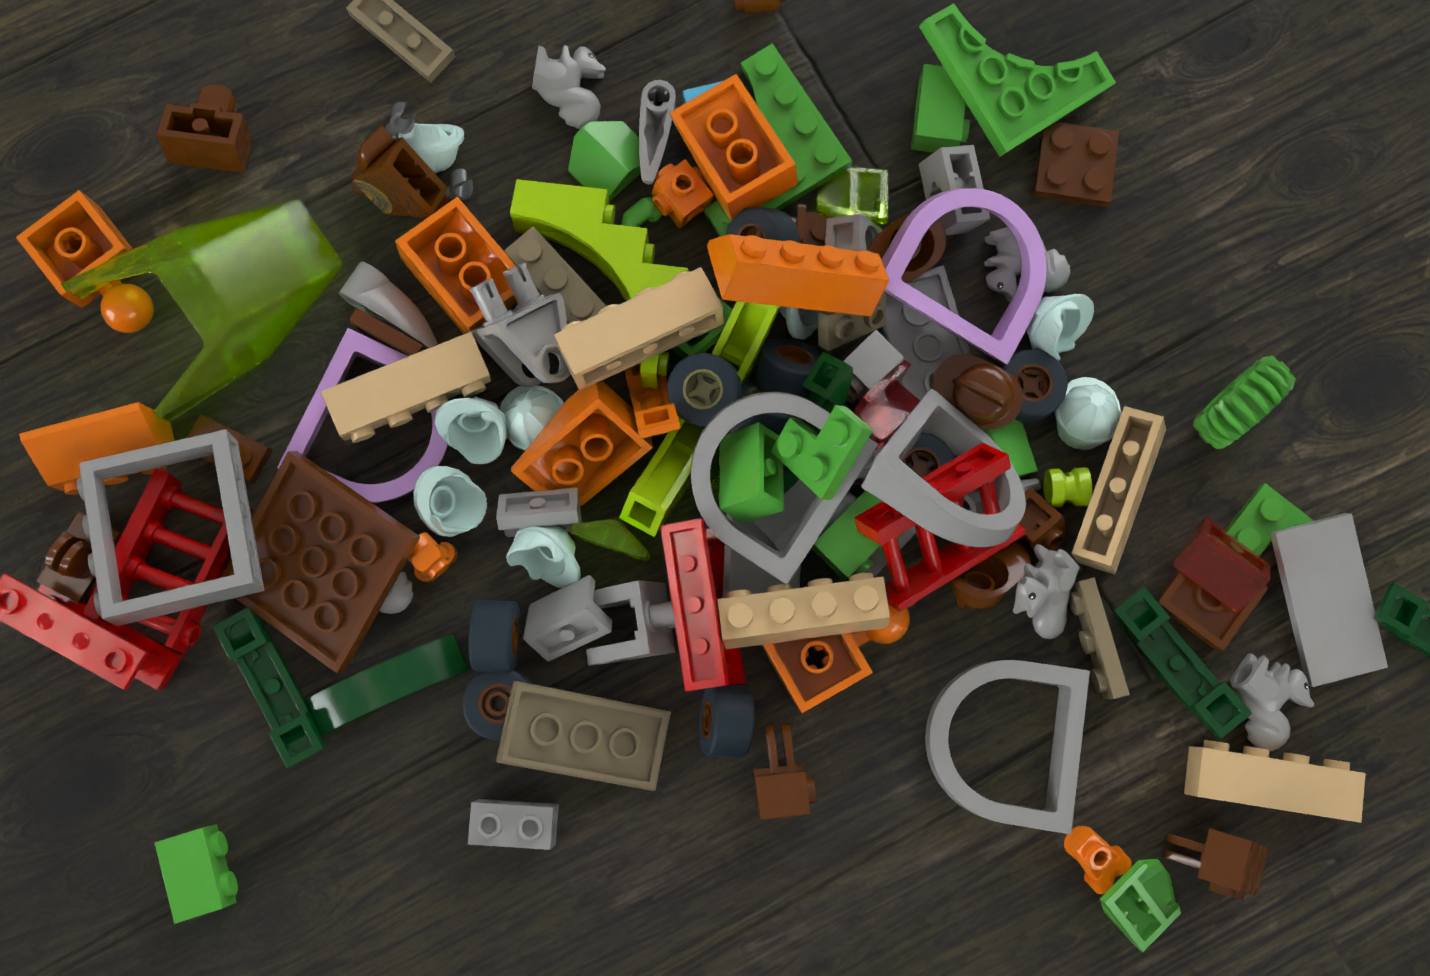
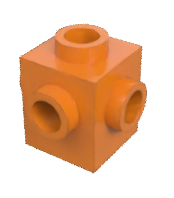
[651,159,714,229]

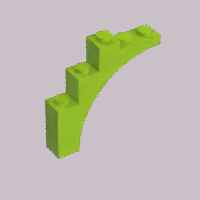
[510,179,688,389]
[619,301,780,537]

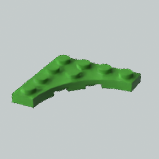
[919,3,1116,157]
[704,43,852,237]

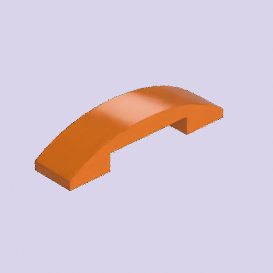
[624,362,681,439]

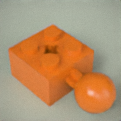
[16,190,154,333]
[761,604,910,713]

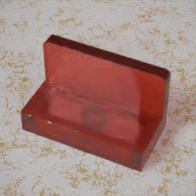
[853,360,920,450]
[1173,517,1270,612]

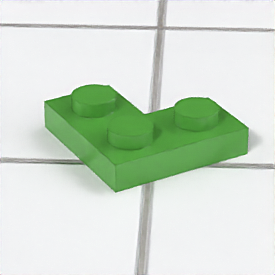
[771,405,873,500]
[1214,483,1314,569]

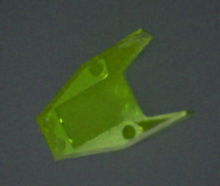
[61,199,344,422]

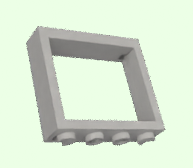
[77,429,264,626]

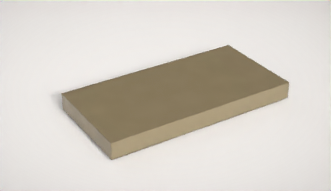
[496,680,671,791]

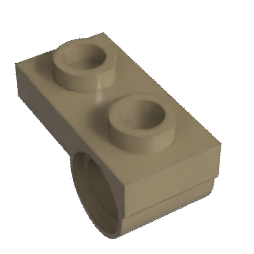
[818,292,886,351]

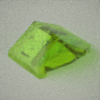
[817,167,888,224]
[570,518,651,563]

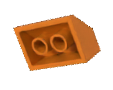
[395,197,517,341]
[19,402,175,495]

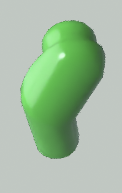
[621,197,662,227]

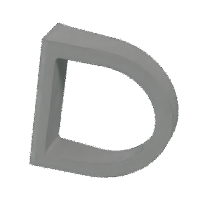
[861,389,1026,547]
[691,392,878,584]
[925,660,1090,834]

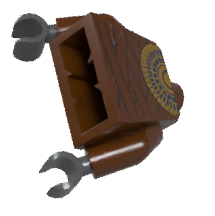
[351,102,473,219]

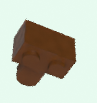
[156,84,253,173]
[37,511,123,605]
[753,723,817,820]
[1162,828,1269,900]

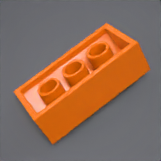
[707,234,889,316]

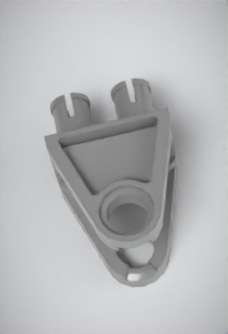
[469,262,571,387]
[586,580,676,666]

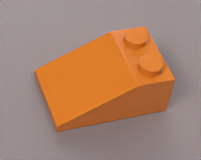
[669,74,798,221]
[511,381,653,507]

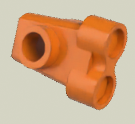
[408,532,458,583]
[1064,826,1132,894]

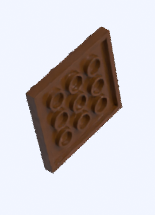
[221,451,420,673]

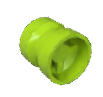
[1043,467,1092,508]

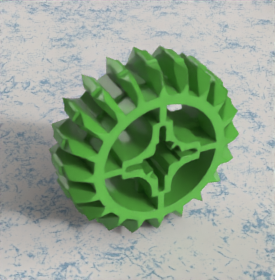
[1193,356,1296,449]

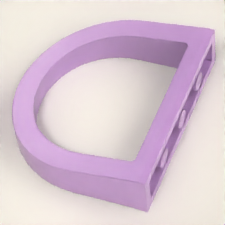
[882,188,1047,364]
[277,328,448,503]

